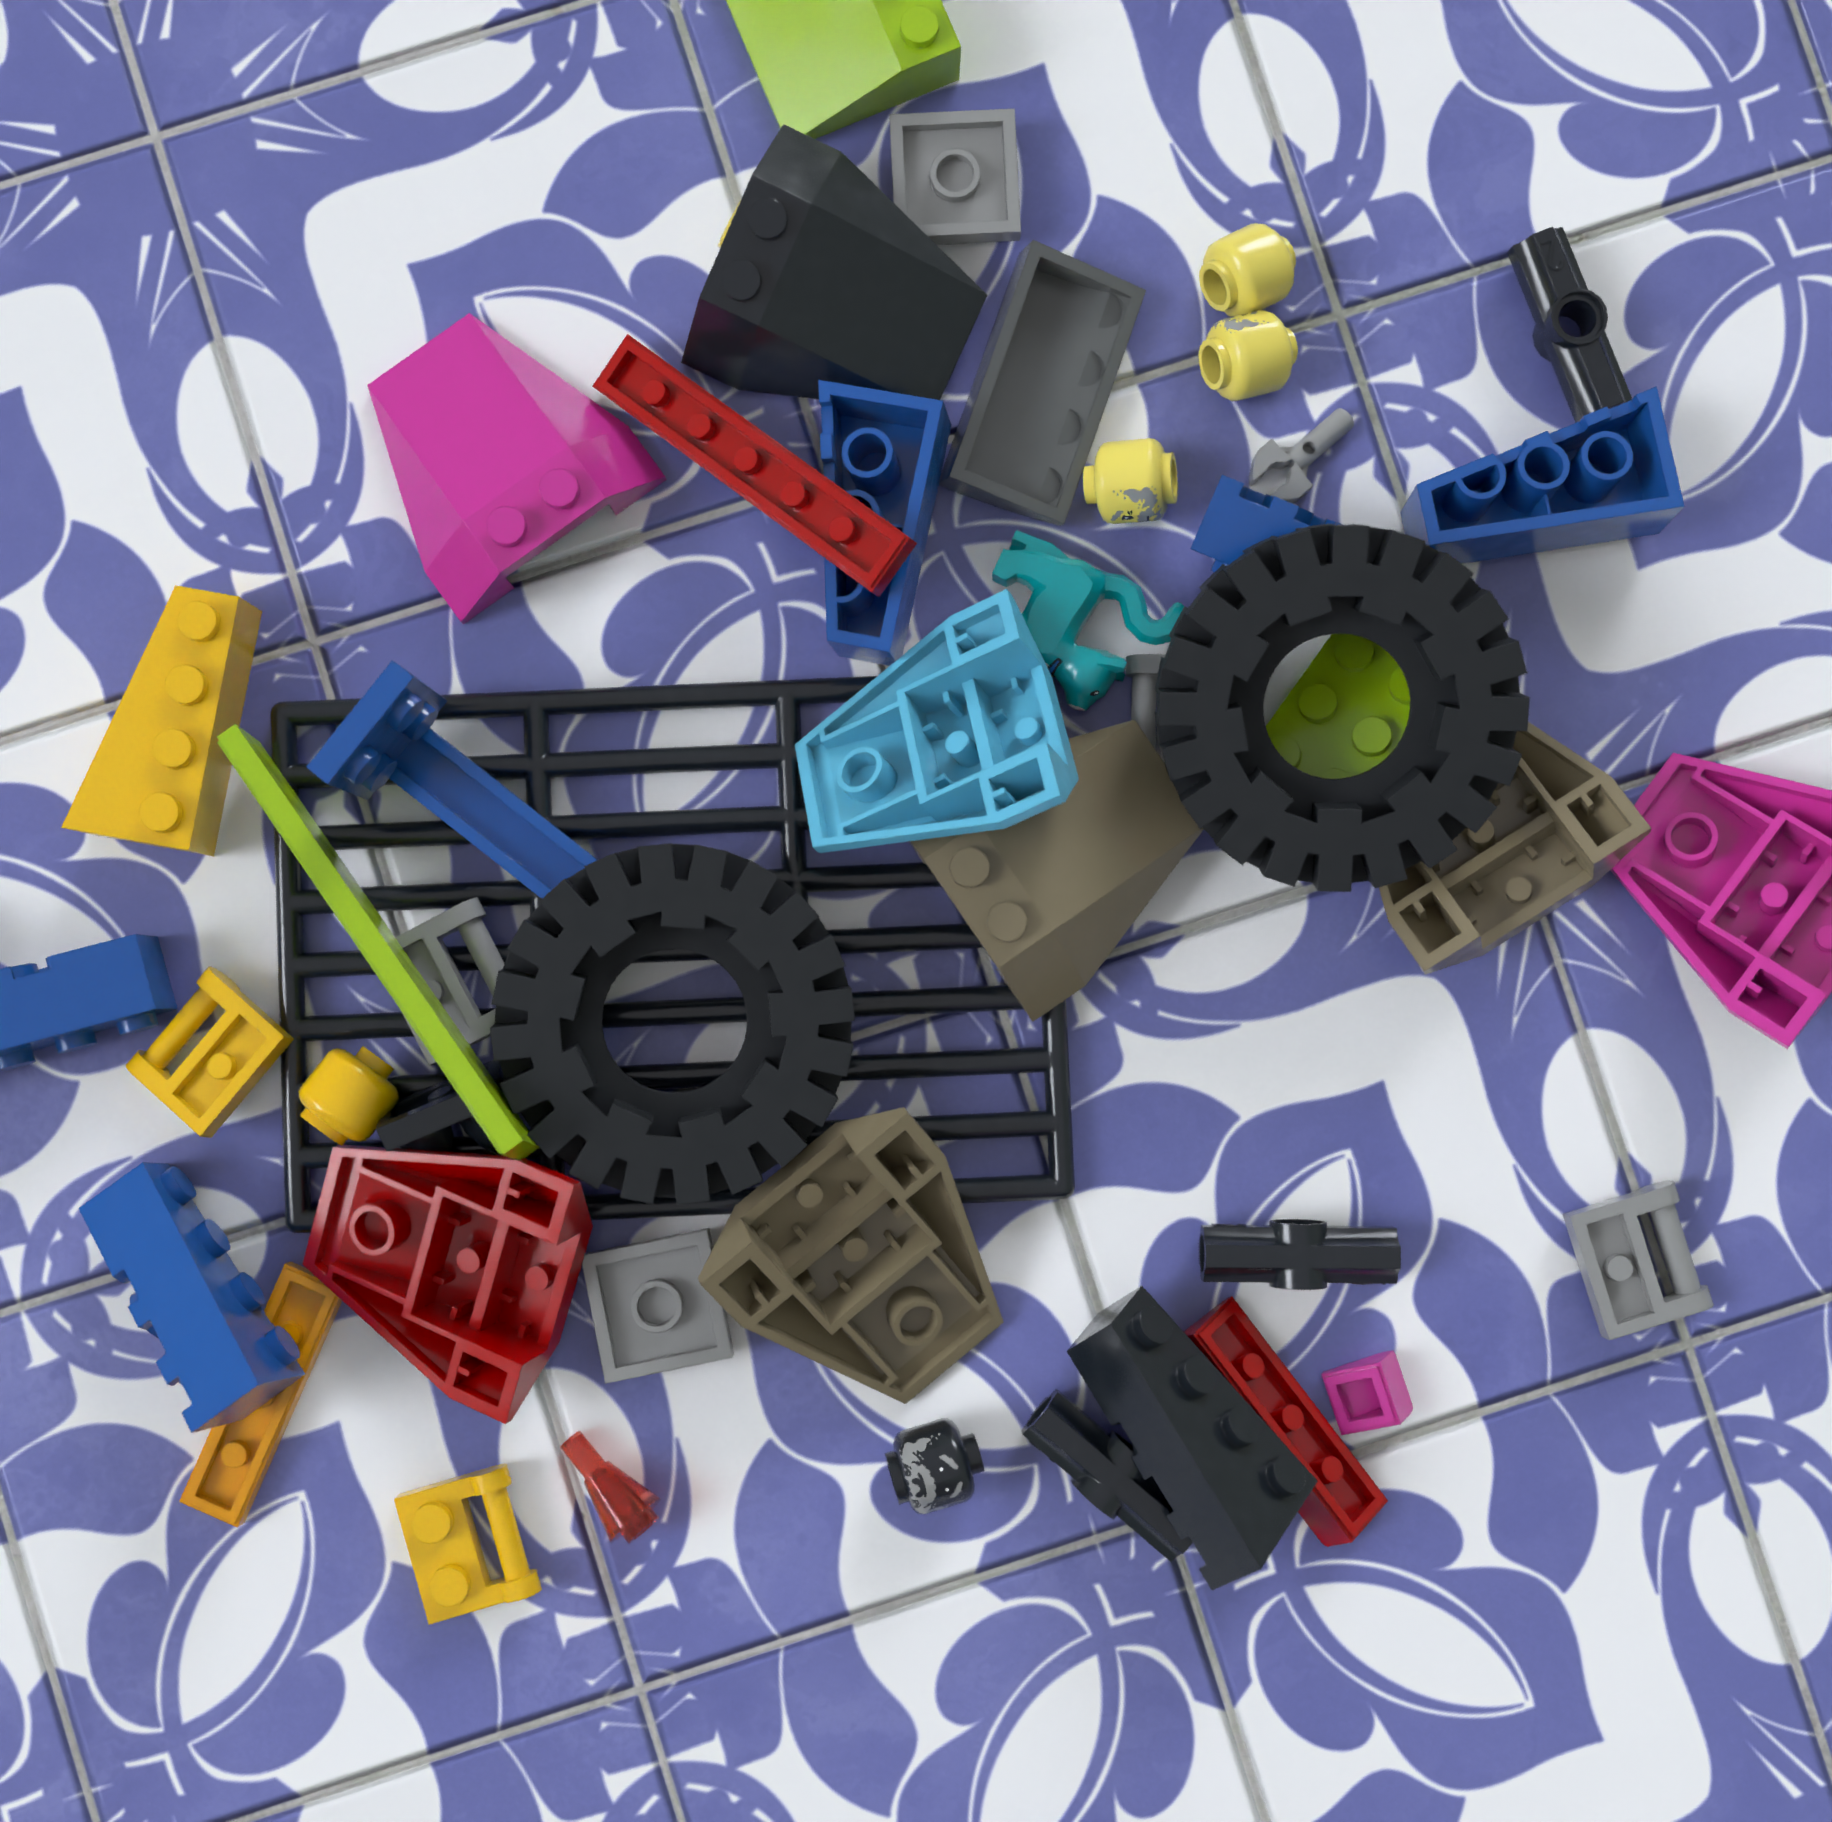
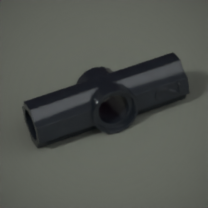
[1507,227,1632,423]
[1199,1219,1401,1290]
[1021,1389,1193,1562]

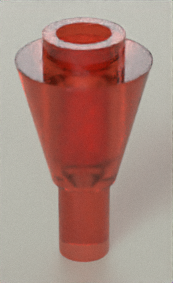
[560,1431,661,1544]

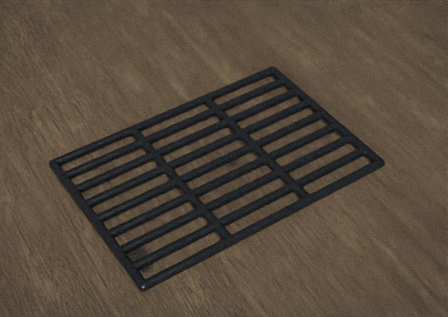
[270,676,1075,1234]

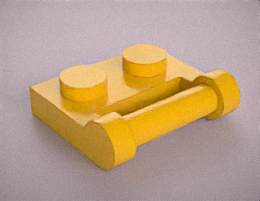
[126,966,294,1138]
[394,1463,542,1625]

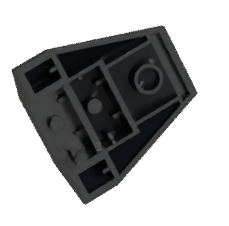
[681,124,987,400]

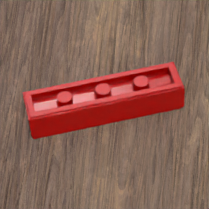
[1184,1296,1388,1547]

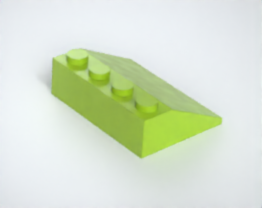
[725,0,961,139]

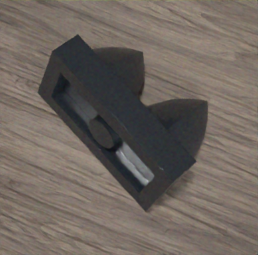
[376,1060,506,1156]

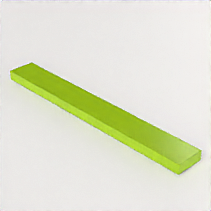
[217,724,539,1160]

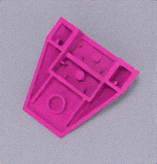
[367,313,667,624]
[1610,753,1832,1049]

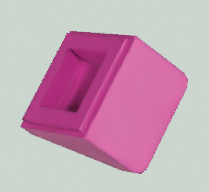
[1321,1350,1413,1435]

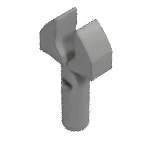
[1249,408,1354,504]

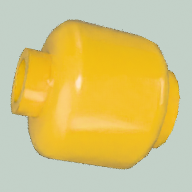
[299,1046,399,1146]

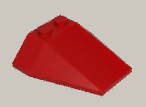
[302,1145,593,1424]

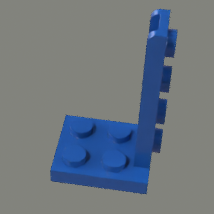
[306,660,598,899]

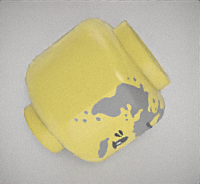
[1199,310,1298,401]
[1083,438,1178,524]

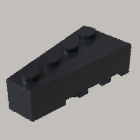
[1067,1286,1317,1590]

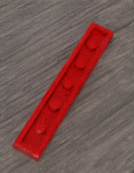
[592,334,917,597]

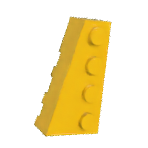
[61,585,262,857]

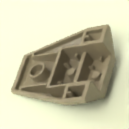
[908,720,1204,1022]
[1379,722,1651,975]
[698,1107,1004,1404]

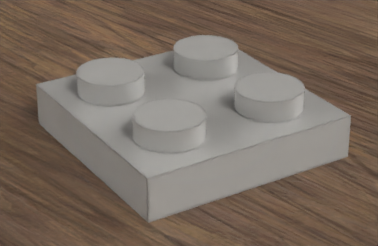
[889,108,1021,245]
[582,1228,734,1384]

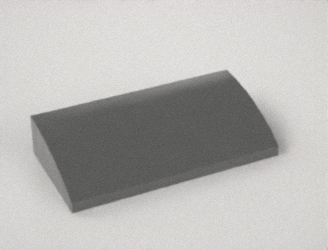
[939,240,1146,526]

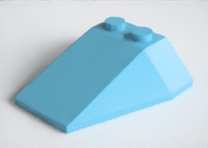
[795,589,1079,853]

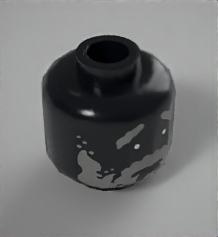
[885,1418,984,1514]

